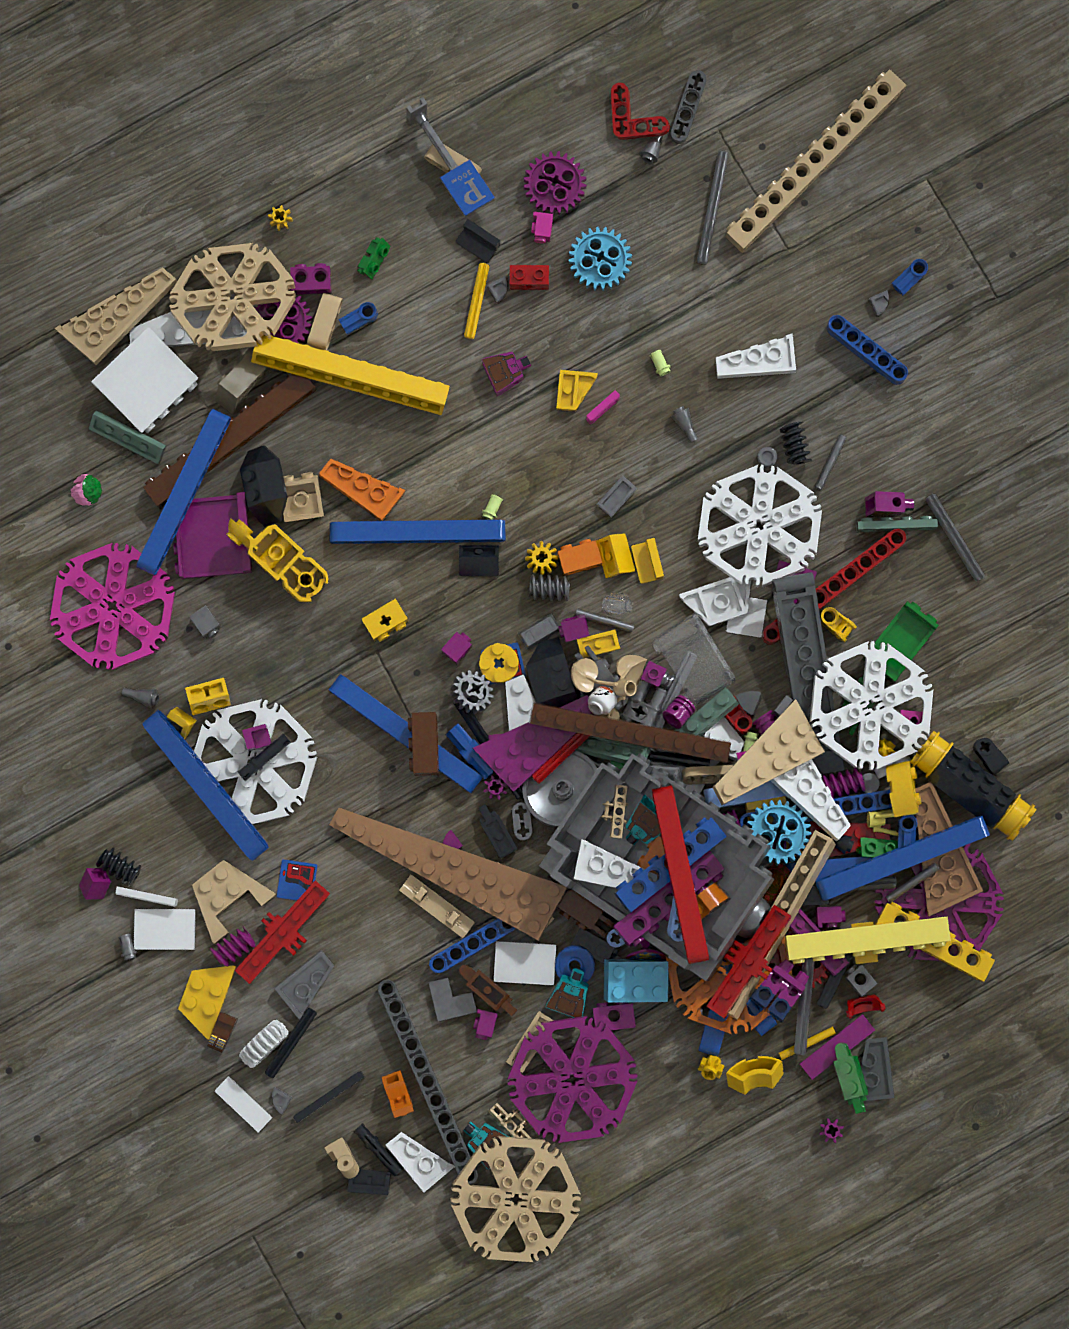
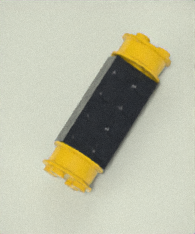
[910,731,1036,841]

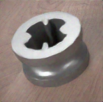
[659,671,675,691]

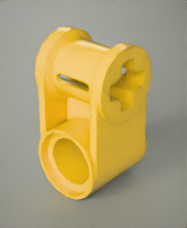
[820,607,857,643]

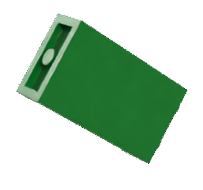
[862,601,939,683]

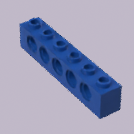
[614,817,727,913]

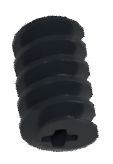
[780,422,812,465]
[96,847,141,888]

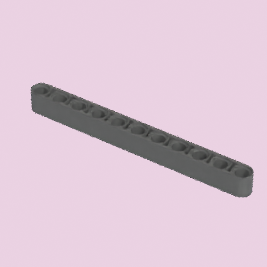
[378,980,478,1185]

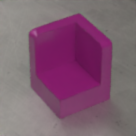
[242,724,272,751]
[79,868,111,899]

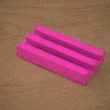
[586,390,620,425]

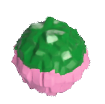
[71,474,102,506]

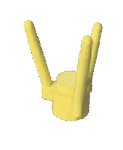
[867,808,916,836]

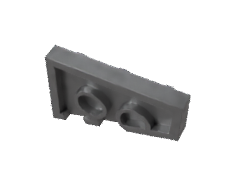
[274,950,334,1020]

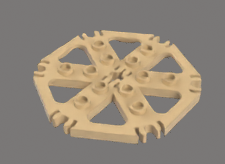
[169,243,296,351]
[450,1136,581,1262]

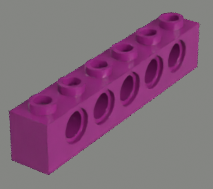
[614,850,725,947]

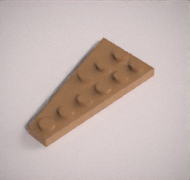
[915,782,983,917]

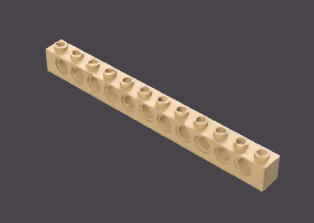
[726,69,907,253]

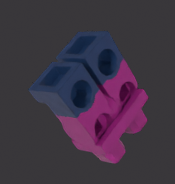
[750,959,809,1023]

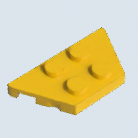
[178,965,237,1040]

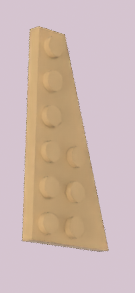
[54,267,177,365]
[712,699,825,805]

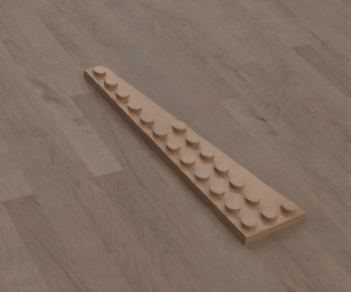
[329,808,567,941]

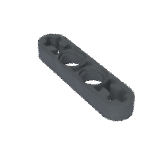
[670,70,706,144]

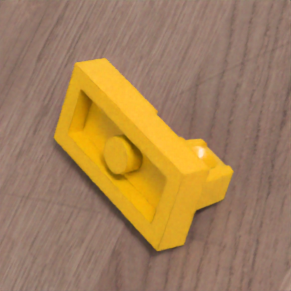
[576,630,620,658]

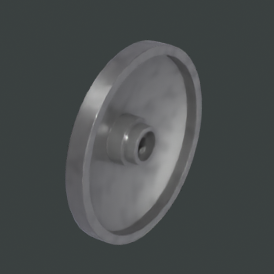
[522,750,598,828]

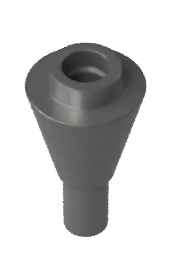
[640,129,663,164]
[671,406,697,442]
[122,688,159,709]

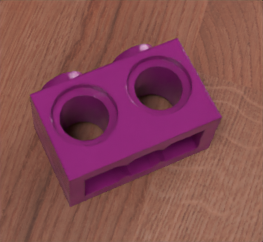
[290,263,332,295]

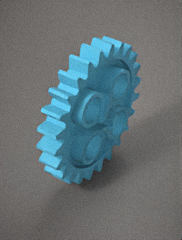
[569,227,632,291]
[747,800,811,866]

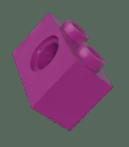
[592,1002,636,1031]

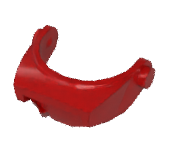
[846,994,886,1019]

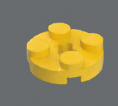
[479,643,519,683]

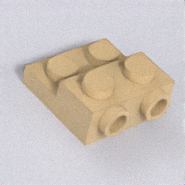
[283,472,324,522]

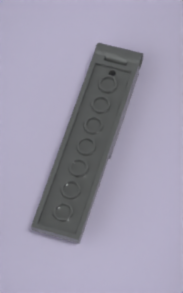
[772,572,840,750]

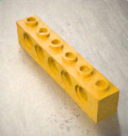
[874,902,995,982]

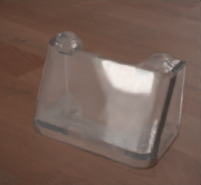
[652,612,736,707]

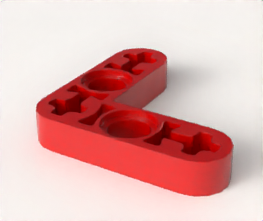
[611,83,670,140]

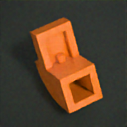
[696,882,730,921]
[382,1070,414,1118]

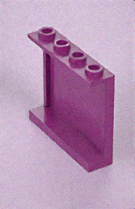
[173,492,252,579]

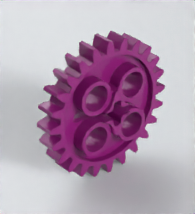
[524,151,587,215]
[254,296,312,343]

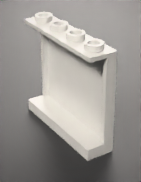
[91,327,198,433]

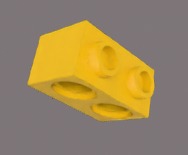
[185,678,231,715]

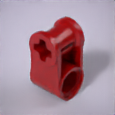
[724,695,752,734]

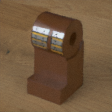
[207,1012,238,1053]

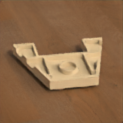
[192,860,276,944]

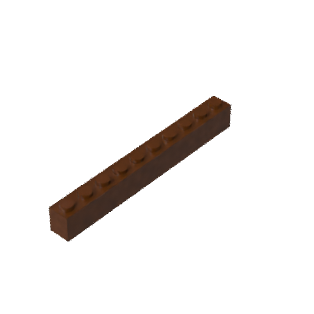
[143,373,316,509]
[529,703,731,762]

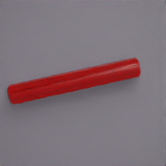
[532,733,590,784]

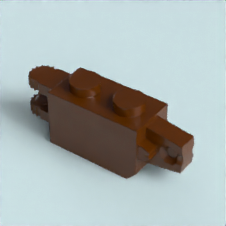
[558,890,614,938]
[459,965,517,1016]

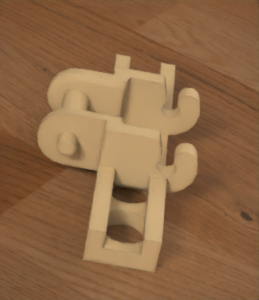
[601,785,628,839]
[488,1103,532,1149]

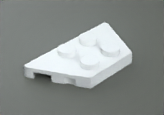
[679,577,751,627]

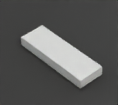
[116,887,178,907]
[215,1076,273,1133]

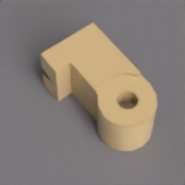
[325,1137,359,1179]

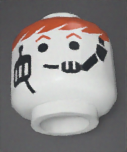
[588,686,617,716]

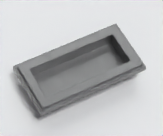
[596,475,637,517]
[517,613,559,650]

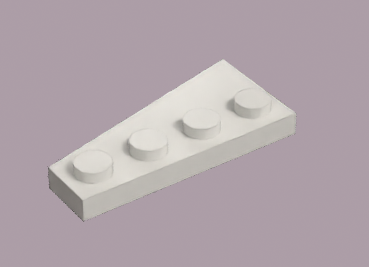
[573,839,657,893]

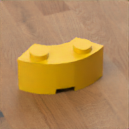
[886,761,922,817]
[726,1056,784,1095]

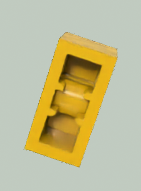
[362,598,408,642]

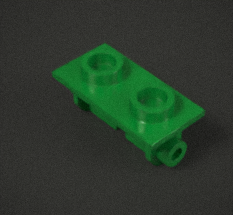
[357,237,391,280]
[856,838,898,858]

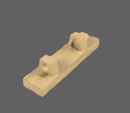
[399,875,475,938]

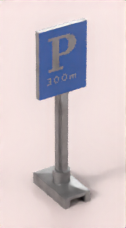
[406,97,495,217]

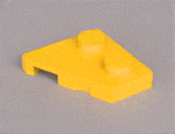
[556,370,598,412]

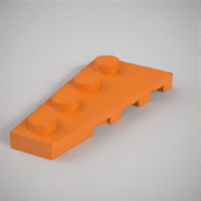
[319,459,406,521]

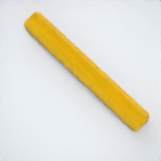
[464,263,489,339]

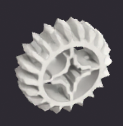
[239,1020,289,1068]

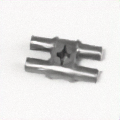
[621,680,668,726]

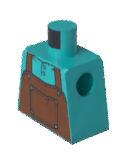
[625,794,660,845]
[546,968,589,1018]
[463,1121,510,1170]

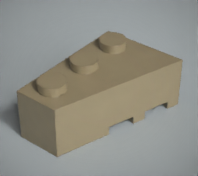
[215,348,272,415]

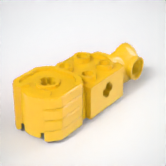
[226,518,328,602]

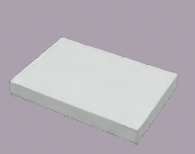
[134,909,196,950]
[494,941,556,985]

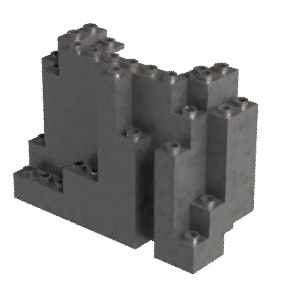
[539,753,774,981]

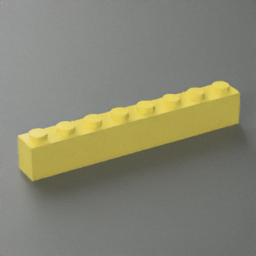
[784,917,951,964]

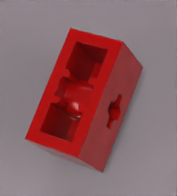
[510,265,549,290]

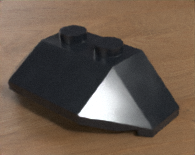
[240,445,288,527]
[526,637,577,708]

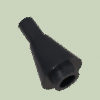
[819,830,854,855]

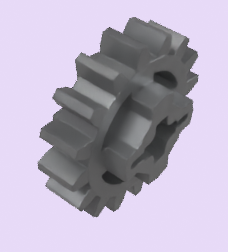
[450,670,493,714]

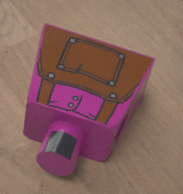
[482,352,531,397]
[865,491,914,517]

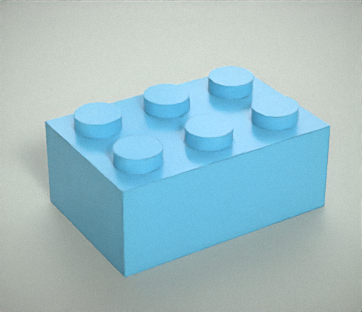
[604,959,668,1002]

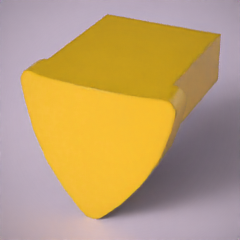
[167,707,197,740]

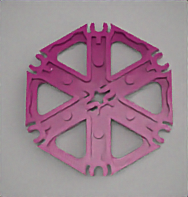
[50,543,175,670]

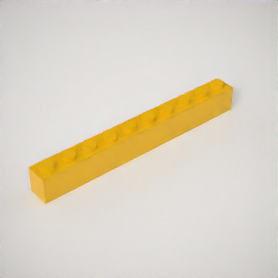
[251,335,450,415]

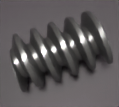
[529,574,570,601]

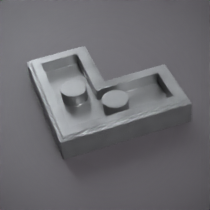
[428,978,477,1022]

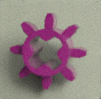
[484,775,507,800]
[819,1118,844,1143]

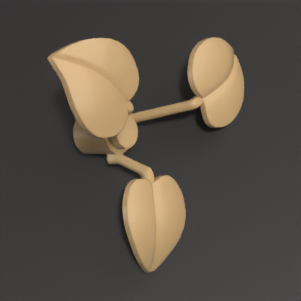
[571,655,647,720]

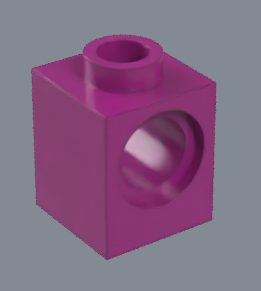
[558,614,590,642]
[441,632,472,665]
[640,661,667,689]

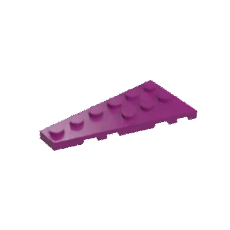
[472,695,595,792]

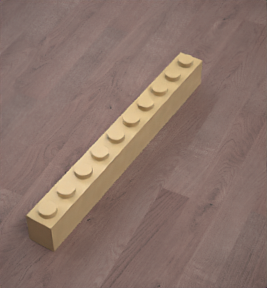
[727,830,836,1020]

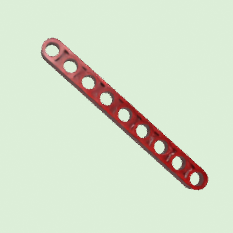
[762,529,906,645]
[652,785,709,964]

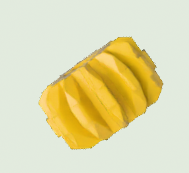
[525,541,559,575]

